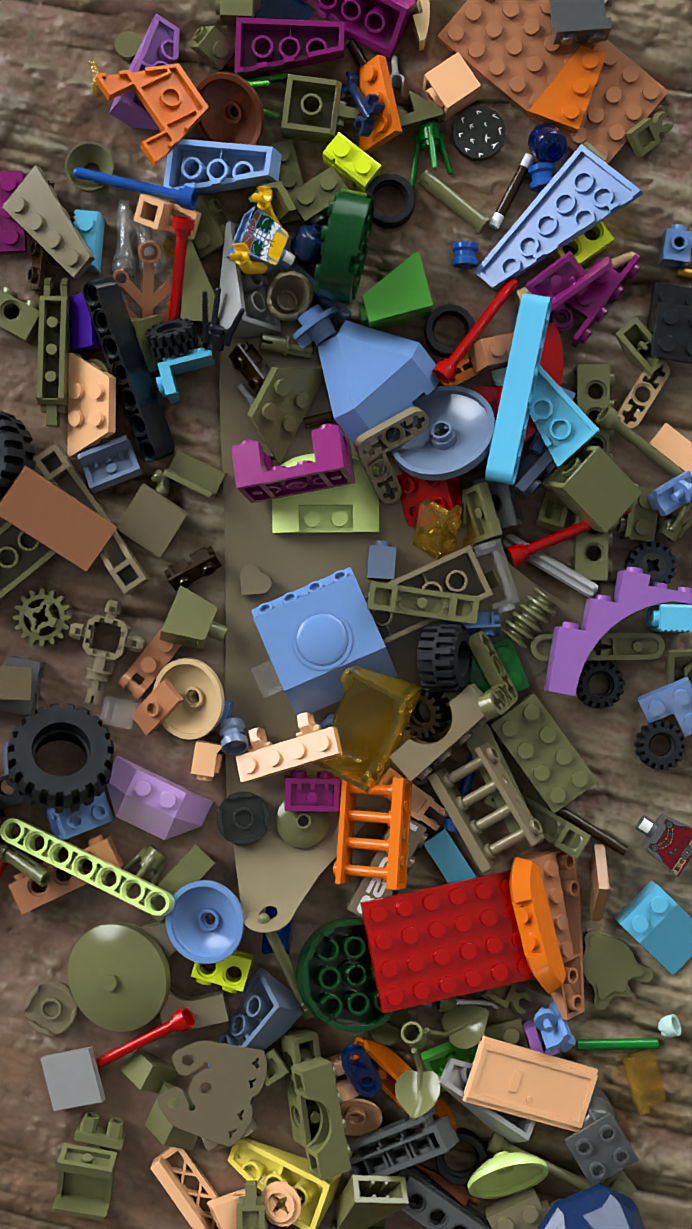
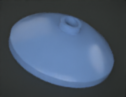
[166,880,245,964]

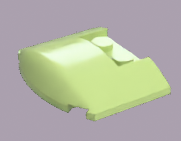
[272,453,379,533]

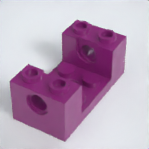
[232,424,356,503]

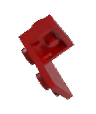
[397,473,464,527]

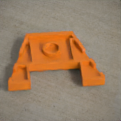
[95,63,209,167]

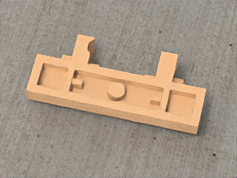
[236,712,343,784]

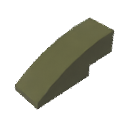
[149,845,215,922]

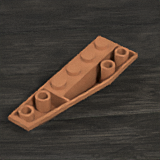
[513,847,584,1020]

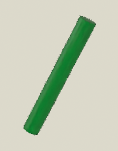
[576,1038,659,1050]

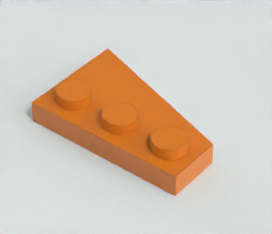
[527,45,607,133]
[359,55,402,155]

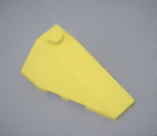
[227,1137,342,1229]

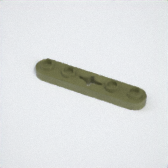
[529,633,665,661]

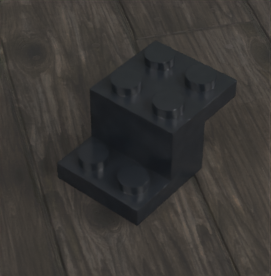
[647,282,692,364]

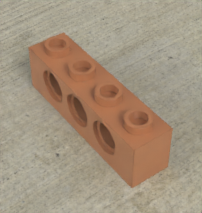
[8,834,124,914]

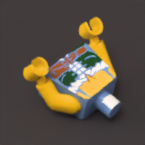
[226,186,295,275]

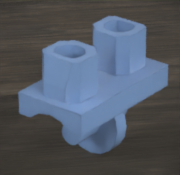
[647,471,692,516]
[533,1000,576,1053]

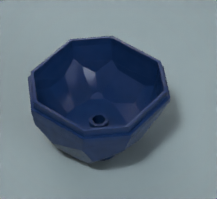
[537,1184,645,1229]

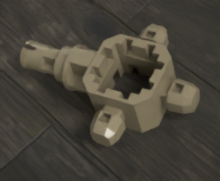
[69,600,145,705]

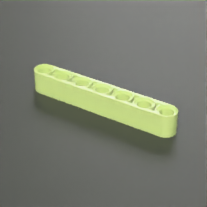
[0,818,175,916]

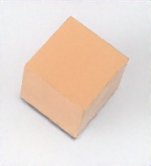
[423,52,481,121]

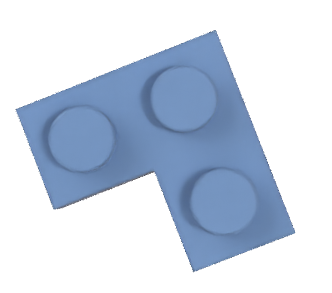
[637,676,692,737]

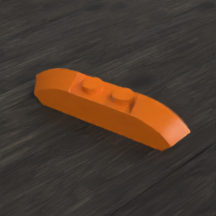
[509,857,566,994]
[351,1036,457,1132]

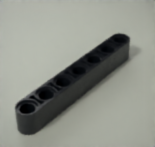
[83,277,175,463]

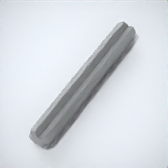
[503,534,598,598]

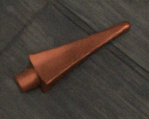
[413,1163,481,1207]

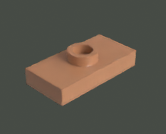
[131,679,184,736]

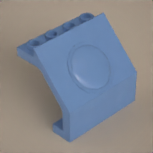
[251,567,398,716]

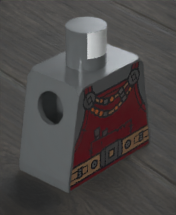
[635,814,692,878]

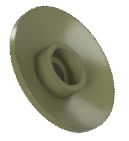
[276,802,330,848]

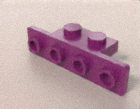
[526,251,613,314]
[566,253,641,348]

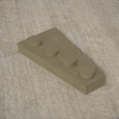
[2,165,95,279]

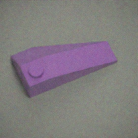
[109,14,180,131]

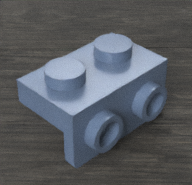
[77,435,143,494]
[514,448,557,499]

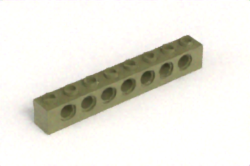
[572,364,614,581]

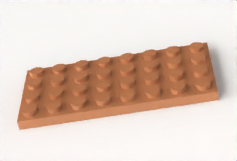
[436,0,669,164]

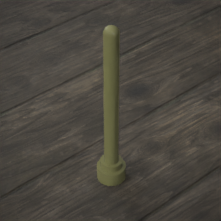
[595,405,683,478]
[258,913,314,1020]
[486,1131,591,1190]

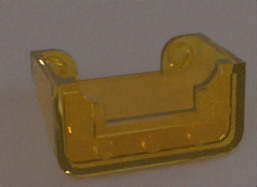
[314,665,422,793]

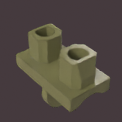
[74,1111,127,1151]

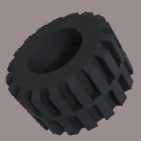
[417,624,472,693]

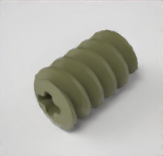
[501,587,557,648]

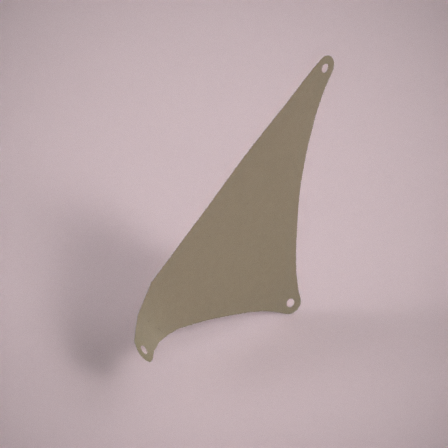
[219,266,584,933]

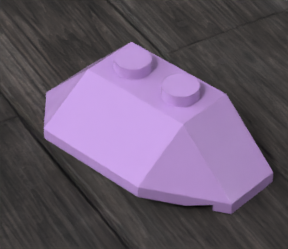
[106,755,214,840]

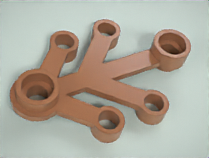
[112,240,182,322]

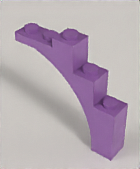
[544,567,692,696]

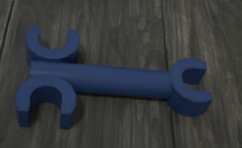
[342,72,385,137]

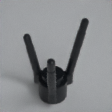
[201,287,245,352]

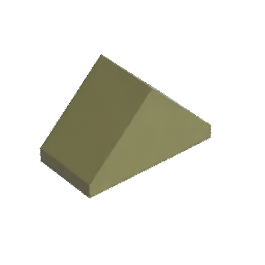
[615,316,668,375]
[120,1048,179,1093]

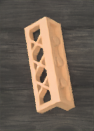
[150,1147,219,1229]

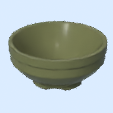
[65,142,114,192]

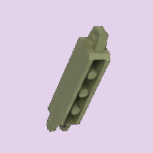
[36,277,71,428]

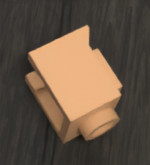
[191,740,223,781]

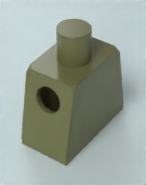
[159,586,228,649]

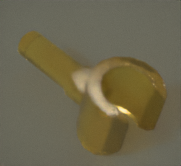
[89,60,99,98]

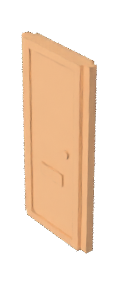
[463,1036,598,1132]

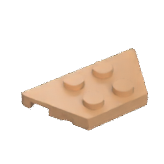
[67,353,116,457]

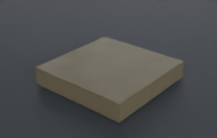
[117,483,189,558]

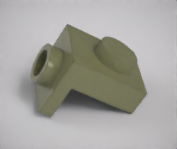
[190,26,235,70]
[248,180,296,223]
[535,489,568,532]

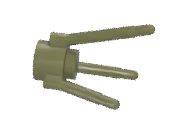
[657,501,692,542]
[110,844,167,912]

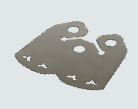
[157,1041,267,1147]

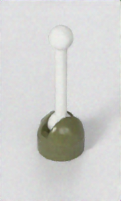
[436,997,500,1012]

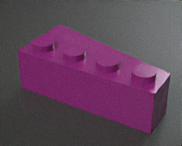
[234,17,345,79]

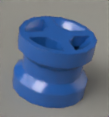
[528,162,555,192]
[452,241,479,269]

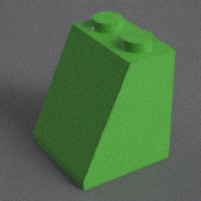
[358,252,433,330]

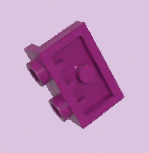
[284,771,340,812]

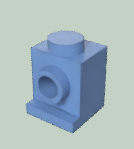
[658,224,692,268]

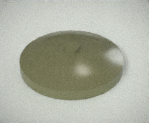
[68,922,171,1032]

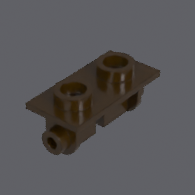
[229,341,271,395]
[164,546,222,591]

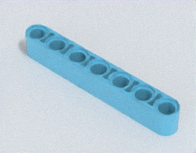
[485,293,552,485]

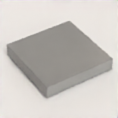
[41,1046,106,1111]

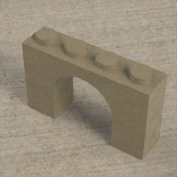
[141,920,231,1036]

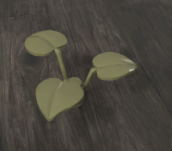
[369,1005,489,1119]

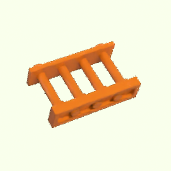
[333,774,413,890]

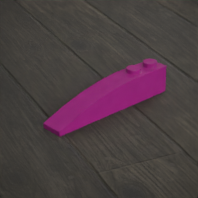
[302,0,418,58]

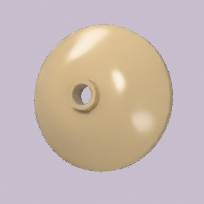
[153,658,225,739]

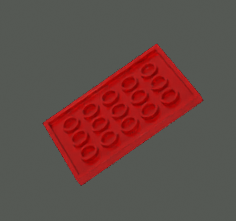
[360,870,535,1013]

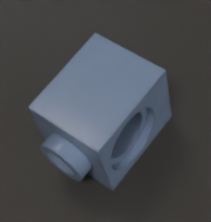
[367,541,396,580]

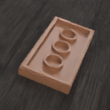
[0,466,117,572]

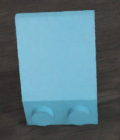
[615,880,692,975]

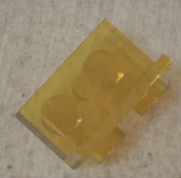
[412,498,462,560]

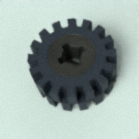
[625,541,677,586]

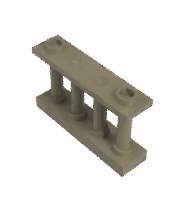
[427,742,544,873]

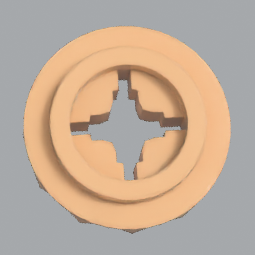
[261,1180,303,1227]

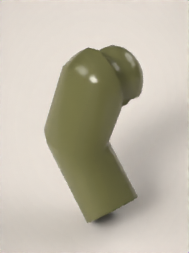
[151,469,170,498]

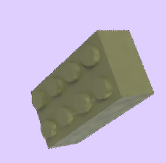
[488,692,598,813]

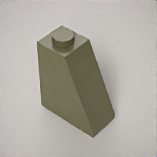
[335,1175,409,1229]

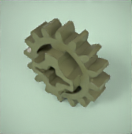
[13,588,73,647]

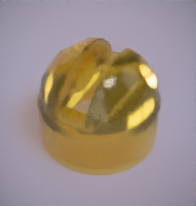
[163,235,177,257]

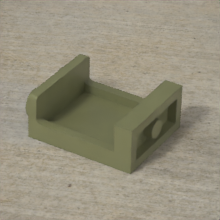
[52,1143,117,1221]

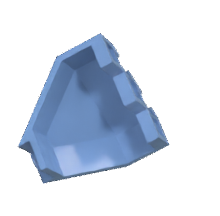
[317,320,439,445]

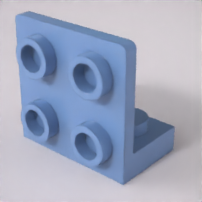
[45,791,114,840]

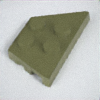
[247,367,325,463]

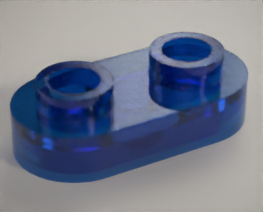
[341,1044,382,1097]

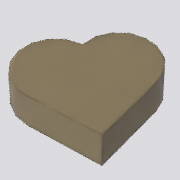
[240,563,272,596]

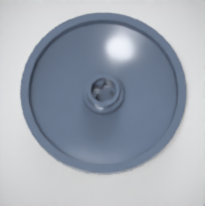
[388,386,496,481]

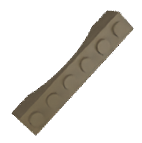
[33,443,150,595]

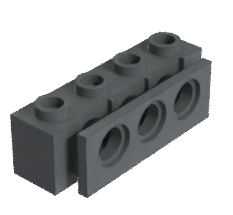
[349,1106,459,1177]
[390,1165,492,1229]

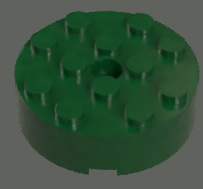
[314,188,375,305]
[296,918,395,1032]

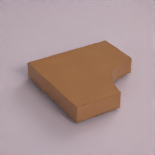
[589,844,610,921]

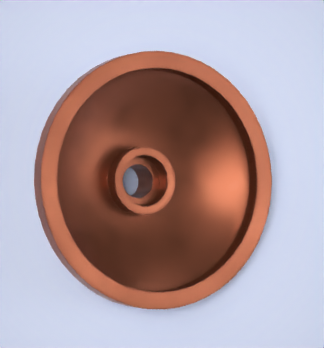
[195,72,264,145]

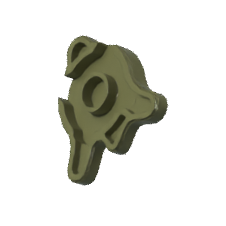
[583,930,654,1010]

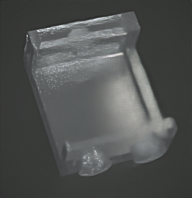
[472,538,520,613]

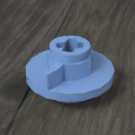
[292,304,339,349]

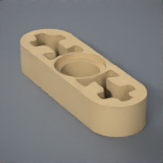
[617,363,670,430]

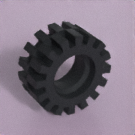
[145,318,198,359]
[576,660,625,709]
[399,687,452,738]
[634,721,687,770]

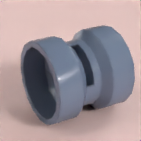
[218,718,249,755]

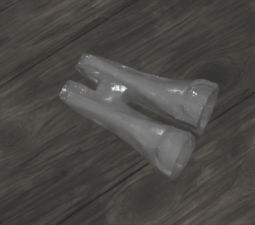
[111,199,163,277]

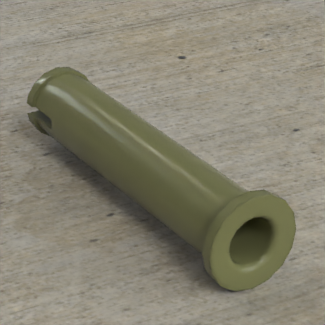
[417,169,491,234]

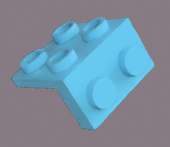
[156,348,215,403]

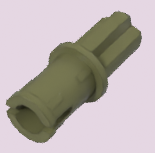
[259,332,314,358]

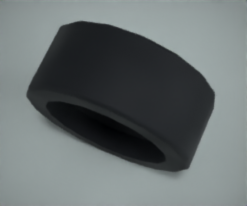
[365,173,415,229]
[424,304,475,358]
[435,1128,486,1185]

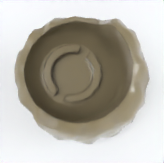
[266,271,314,321]

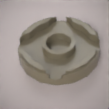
[24,980,79,1036]

